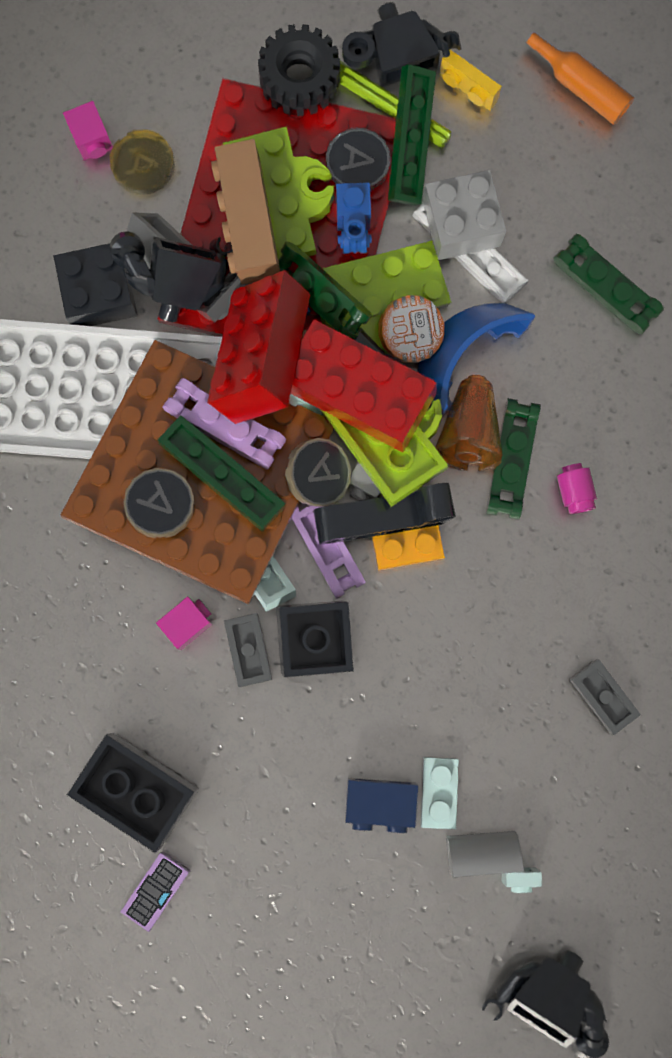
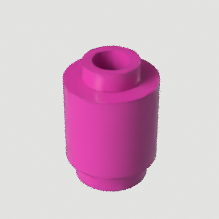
[557,463,597,514]

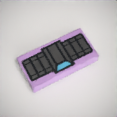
[121,851,190,932]

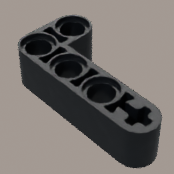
[313,483,456,545]

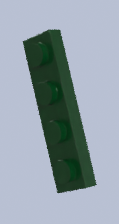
[388,64,436,206]
[157,415,286,532]

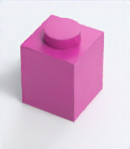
[63,101,113,161]
[156,596,213,650]

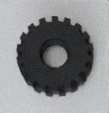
[258,24,340,116]

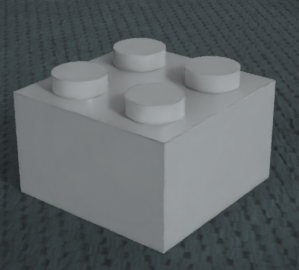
[422,170,506,260]

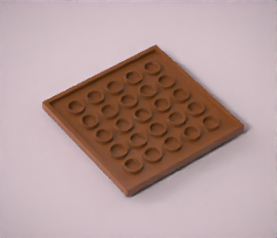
[60,340,334,605]

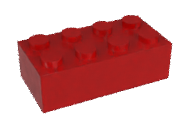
[207,270,310,424]
[291,319,437,453]

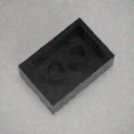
[67,733,199,853]

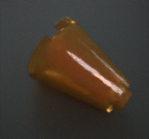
[435,375,503,471]

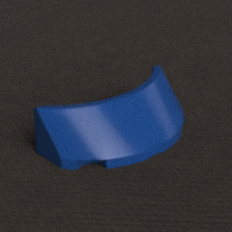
[417,303,535,418]

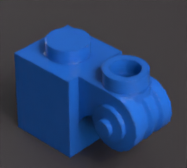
[336,183,372,254]

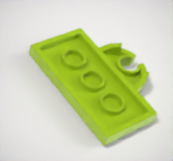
[223,127,335,260]
[320,241,452,354]
[320,399,448,507]

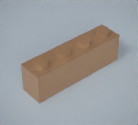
[211,139,280,284]

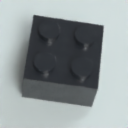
[53,243,138,326]
[276,600,354,677]

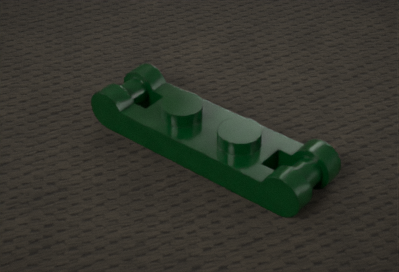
[553,234,664,334]
[278,242,372,340]
[486,398,541,520]

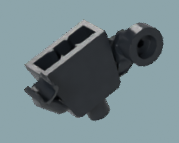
[342,2,462,87]
[110,231,233,322]
[482,951,609,1058]

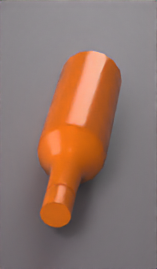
[527,32,635,125]

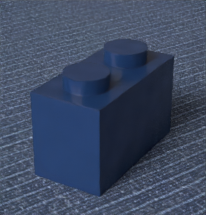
[345,778,418,833]

